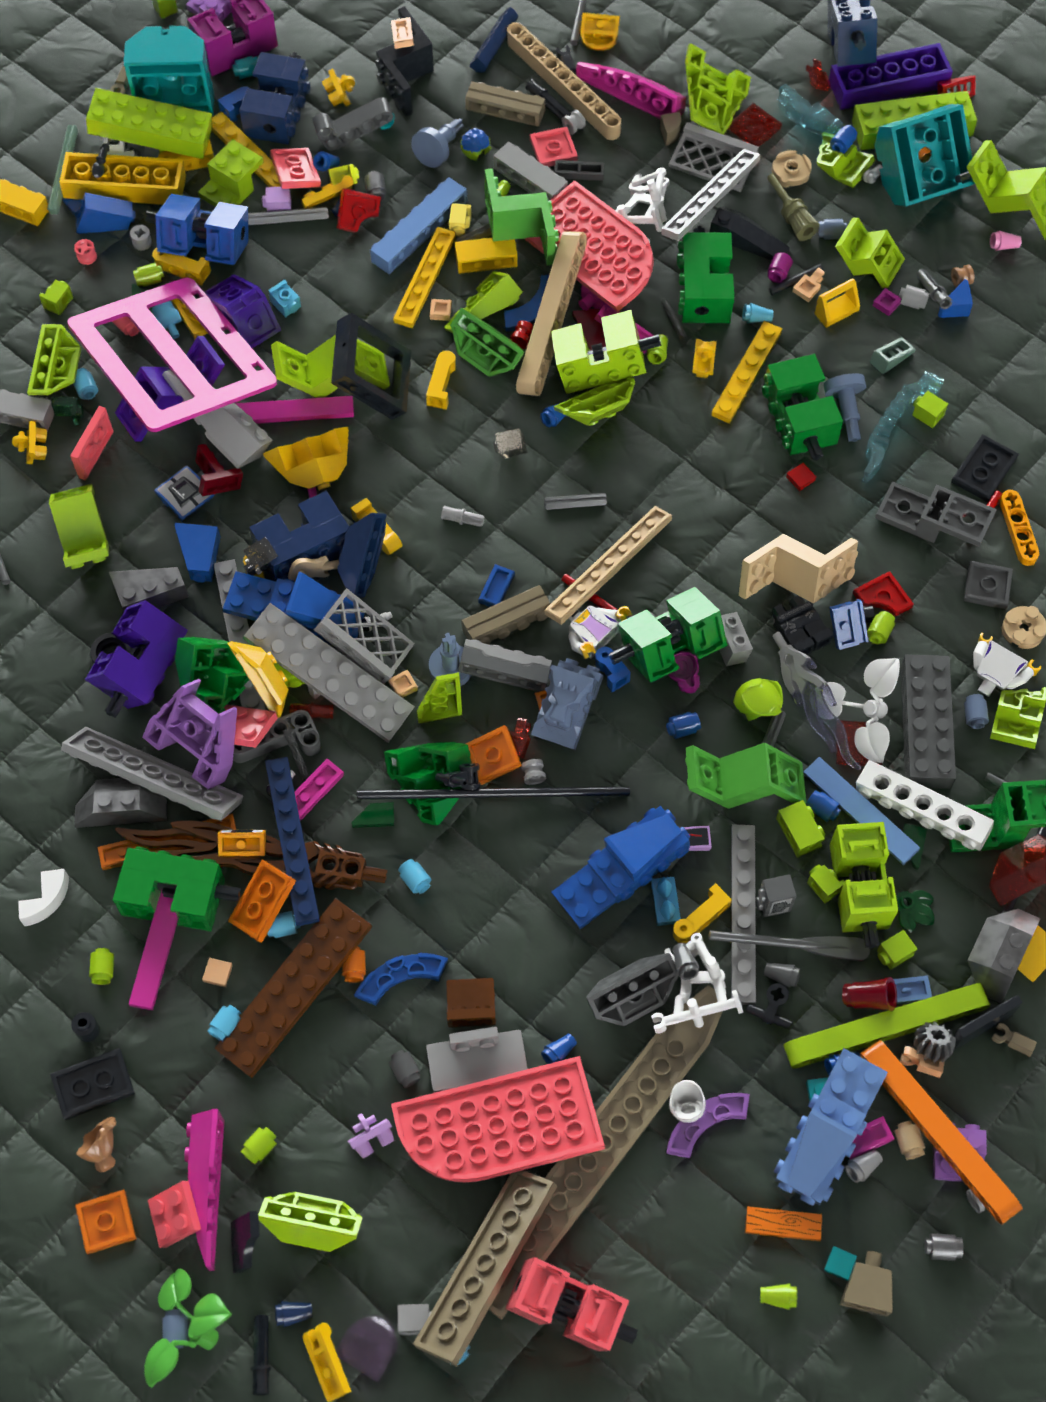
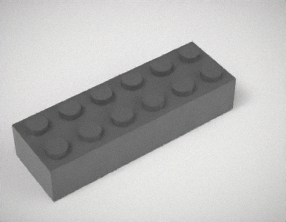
[900,654,956,789]

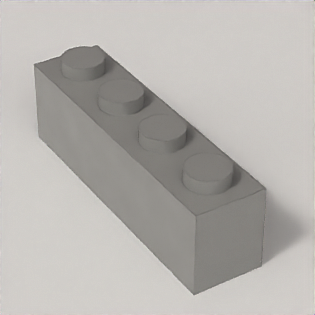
[493,141,568,200]
[0,389,55,432]

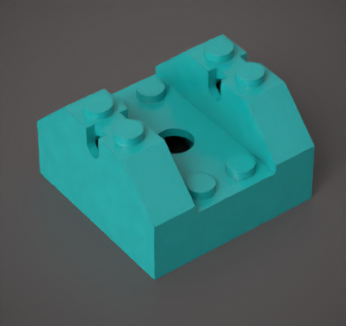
[124,26,215,116]
[875,104,975,206]

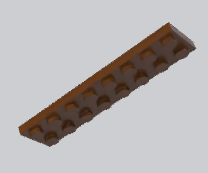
[215,898,373,1078]

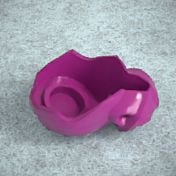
[668,651,700,694]

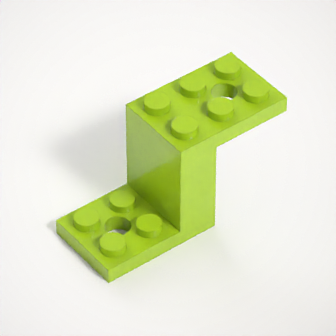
[966,140,1046,241]
[271,335,390,398]
[49,483,109,569]

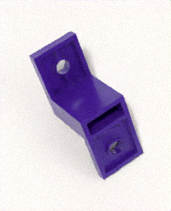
[115,336,225,442]

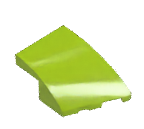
[817,132,875,188]
[990,687,1046,749]

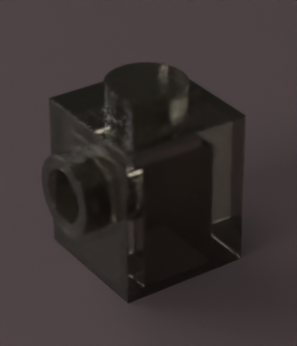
[494,428,527,459]

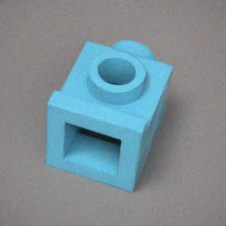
[268,279,301,317]

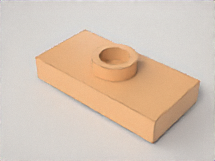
[391,18,414,49]

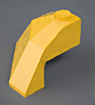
[263,427,349,490]

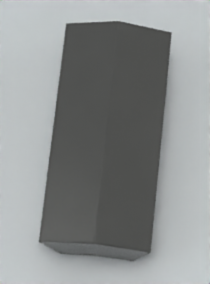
[555,160,604,181]

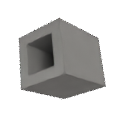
[398,1304,432,1335]

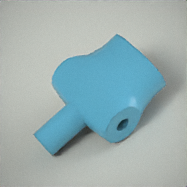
[152,301,182,339]

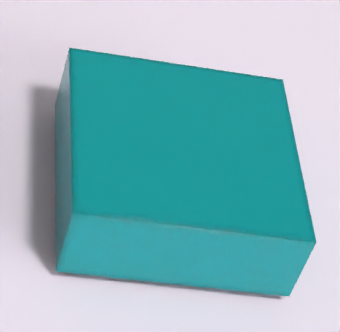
[824,1246,857,1281]

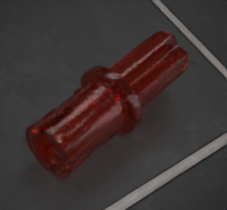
[289,702,334,720]

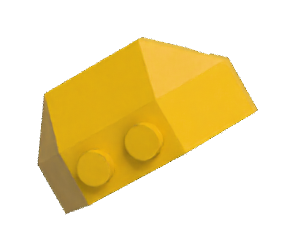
[227,641,289,718]

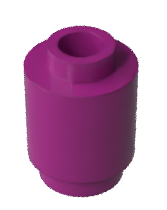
[768,253,793,283]

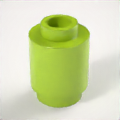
[133,262,164,287]
[867,611,895,645]
[89,948,114,985]
[240,1127,277,1165]

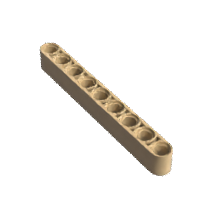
[507,23,621,140]
[516,231,587,396]

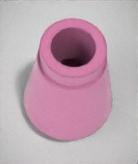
[990,231,1022,251]

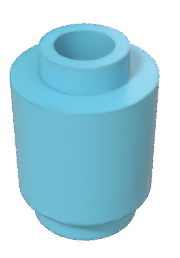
[73,368,98,400]
[398,859,431,894]
[268,911,301,938]
[207,1005,241,1041]

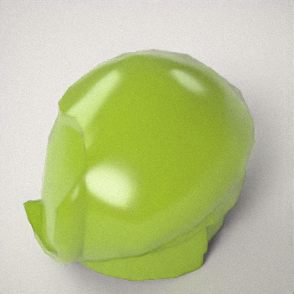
[733,678,783,721]

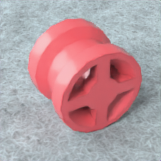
[74,239,97,265]

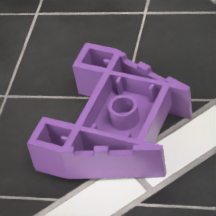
[142,679,237,790]

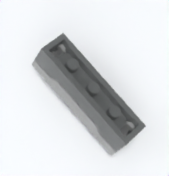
[458,639,552,692]

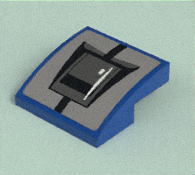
[154,466,215,522]

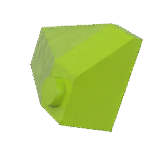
[417,672,462,723]

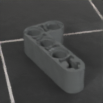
[312,97,393,151]
[233,710,321,763]

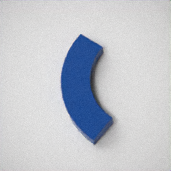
[504,275,549,331]
[354,953,448,1006]

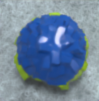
[460,128,492,161]

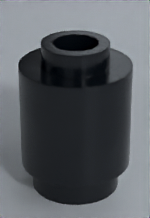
[71,1012,100,1042]

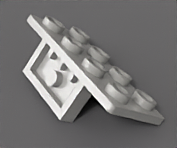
[426,1026,528,1092]

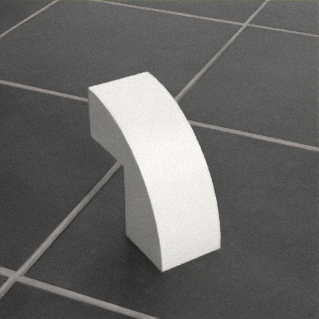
[18,869,69,926]

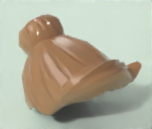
[77,1117,117,1172]

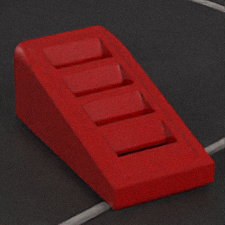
[938,75,976,97]

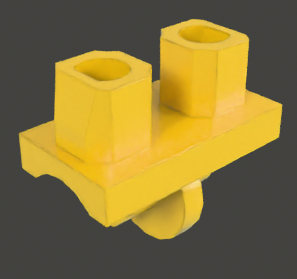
[322,68,355,107]
[692,339,716,378]
[12,421,47,465]

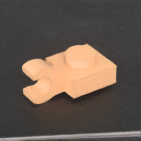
[792,268,825,303]
[900,1046,944,1078]

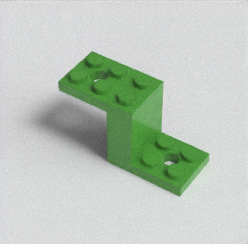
[485,169,559,266]
[685,743,806,809]

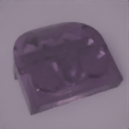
[336,1315,398,1382]

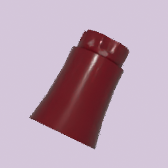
[842,977,897,1011]

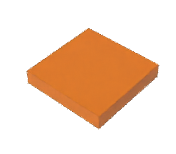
[466,725,522,785]
[75,1190,136,1255]

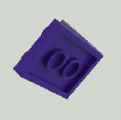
[204,274,281,348]

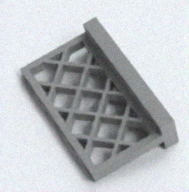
[669,122,759,192]
[314,588,415,684]

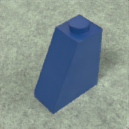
[76,193,135,234]
[175,523,221,583]

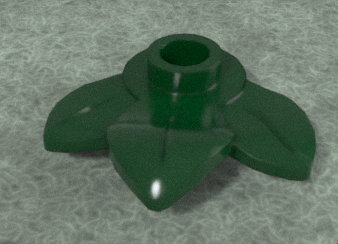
[896,890,935,933]

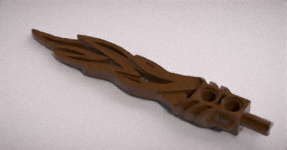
[115,821,388,890]

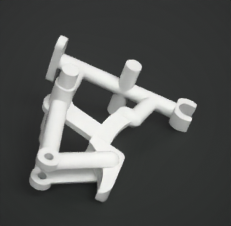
[615,168,670,232]
[652,933,744,1034]

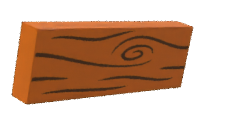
[745,1206,822,1241]

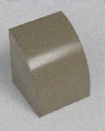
[660,112,681,146]

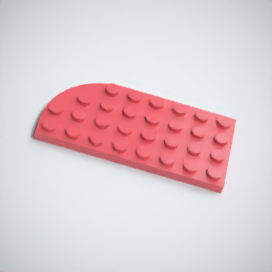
[524,180,654,312]
[391,1056,605,1183]

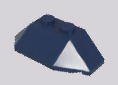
[338,513,387,598]

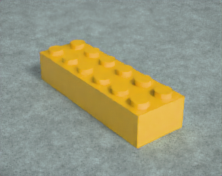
[59,152,186,205]

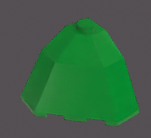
[175,637,249,714]
[384,742,471,826]

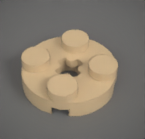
[772,150,812,188]
[1002,606,1046,649]

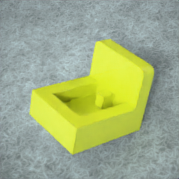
[328,164,359,185]

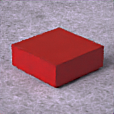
[786,463,816,491]

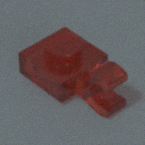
[806,58,831,92]
[509,717,531,758]

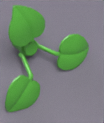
[144,1269,232,1388]

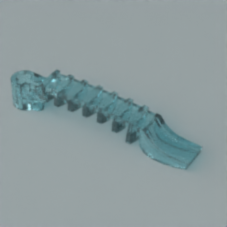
[861,370,945,483]

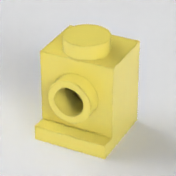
[449,203,472,236]

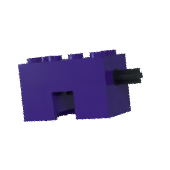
[85,600,188,718]

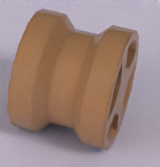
[951,264,974,287]

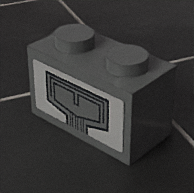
[756,875,797,917]

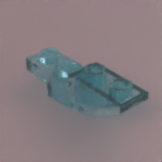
[778,83,844,136]

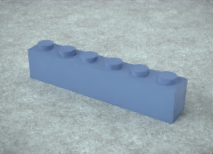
[370,177,467,274]

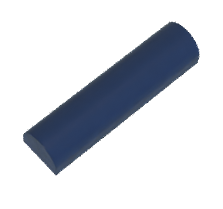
[469,6,518,73]

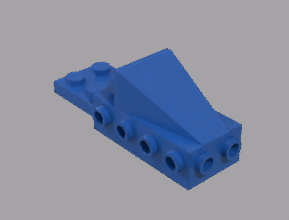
[223,571,364,645]
[552,806,690,930]

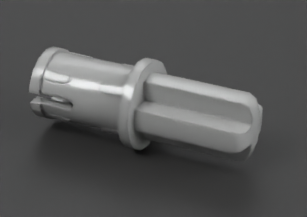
[441,505,484,527]

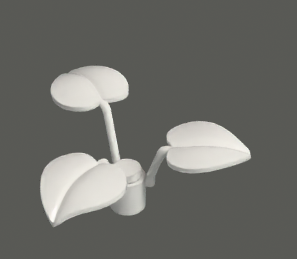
[811,658,900,763]

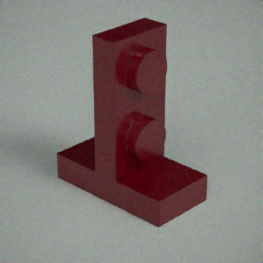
[195,444,243,497]

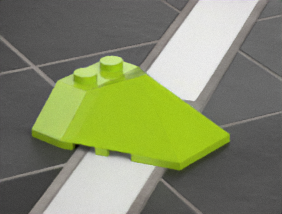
[685,43,751,135]

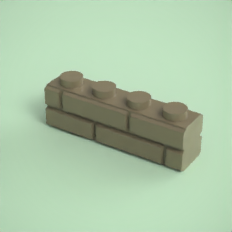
[465,82,545,127]
[461,585,551,645]

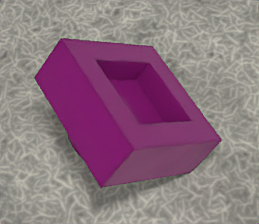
[873,288,902,316]

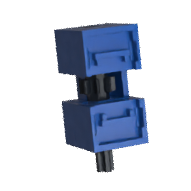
[145,194,248,265]

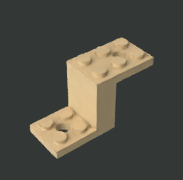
[738,534,858,603]

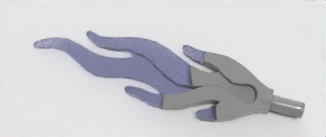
[772,632,861,770]

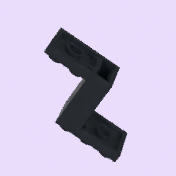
[375,6,434,116]

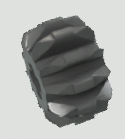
[913,1021,956,1063]

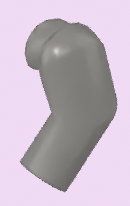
[863,165,883,184]

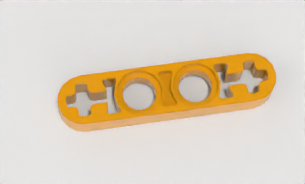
[1000,490,1039,566]

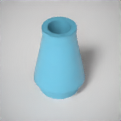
[742,303,773,323]

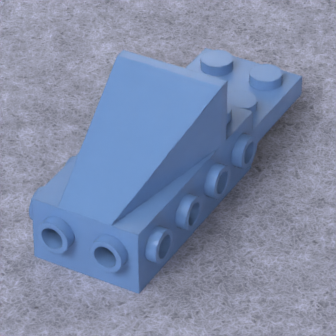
[774,1048,888,1206]

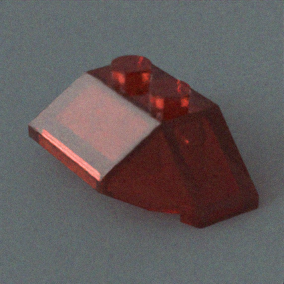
[989,834,1046,906]

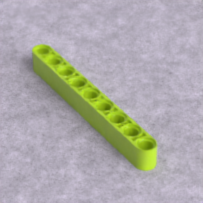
[783,983,991,1069]

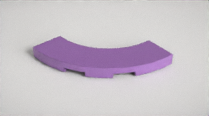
[666,1093,750,1158]

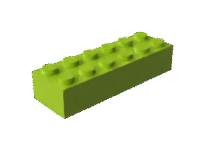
[86,88,212,159]
[852,91,977,151]

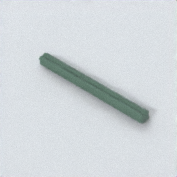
[47,125,78,215]

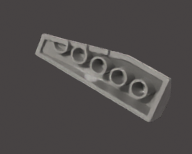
[162,369,273,469]

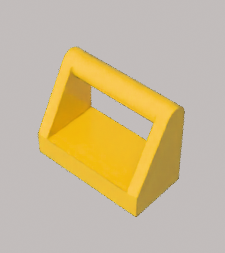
[815,278,860,328]

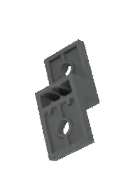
[875,481,997,547]

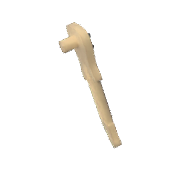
[288,556,339,582]

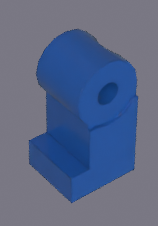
[218,87,251,122]
[595,647,631,692]

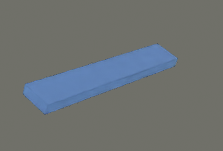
[803,757,920,865]

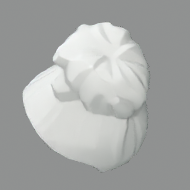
[669,1080,706,1123]

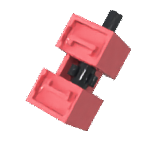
[505,1257,638,1351]

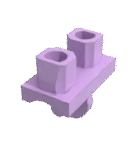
[348,1113,394,1158]

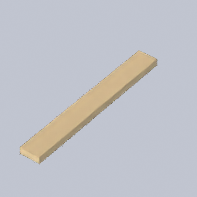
[544,506,672,625]

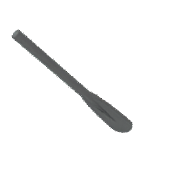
[708,931,870,961]

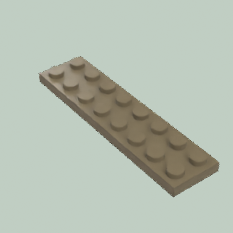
[413,1170,557,1366]

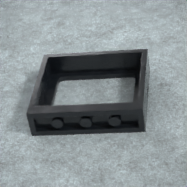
[331,312,411,420]

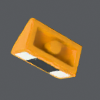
[218,830,266,856]

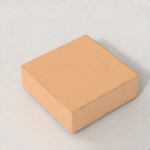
[430,299,452,321]
[388,670,418,698]
[202,958,233,987]

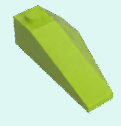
[444,271,523,333]

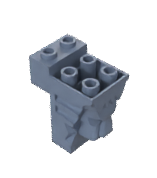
[531,658,604,750]

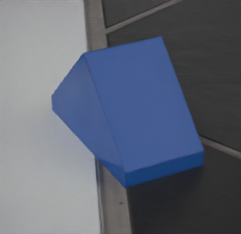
[937,279,973,318]

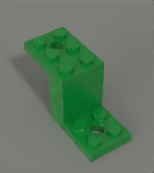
[944,780,1046,852]

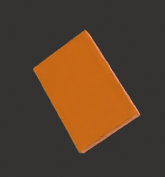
[228,860,296,943]

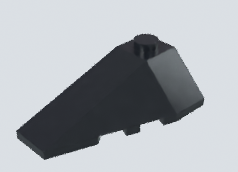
[710,206,790,260]

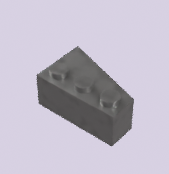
[109,567,188,611]

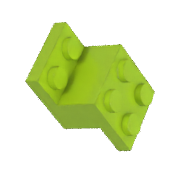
[198,139,264,207]
[835,217,905,288]

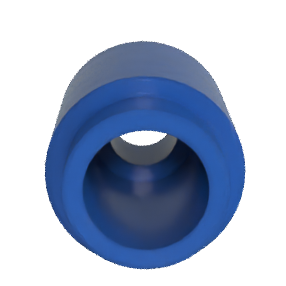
[830,125,857,154]
[666,712,701,739]
[806,790,841,822]

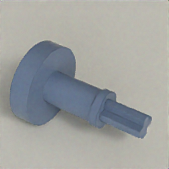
[411,118,464,168]
[823,373,866,442]
[429,633,471,686]

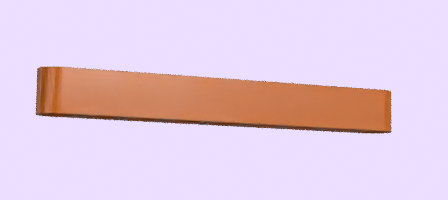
[860,1040,1022,1225]

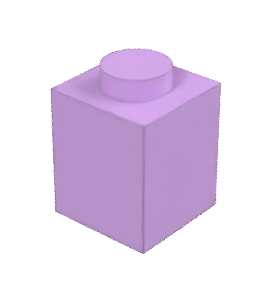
[262,187,291,212]

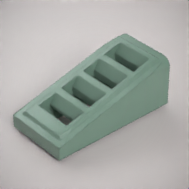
[870,337,916,374]

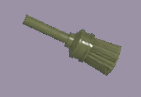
[767,173,819,242]

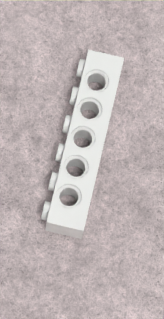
[856,760,994,851]

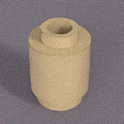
[894,1121,925,1160]

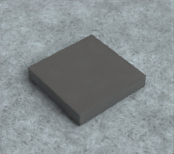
[963,561,1013,609]

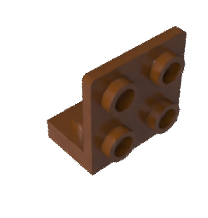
[446,978,496,1027]

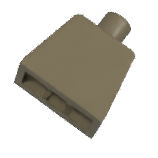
[840,1251,892,1317]

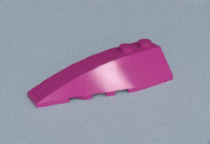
[576,62,687,119]
[185,1109,224,1271]

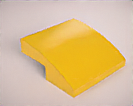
[1018,925,1046,982]

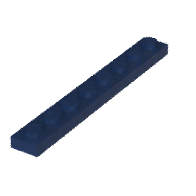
[265,757,320,926]

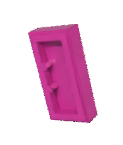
[849,1116,895,1160]

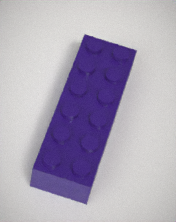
[828,43,953,110]

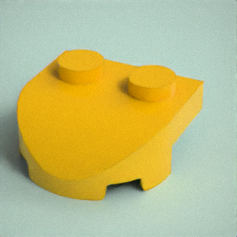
[580,13,620,51]

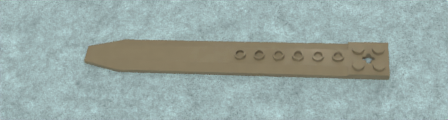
[488,985,728,1320]

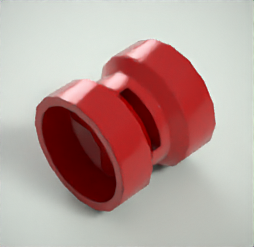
[510,320,534,349]

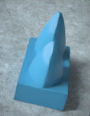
[651,877,681,926]

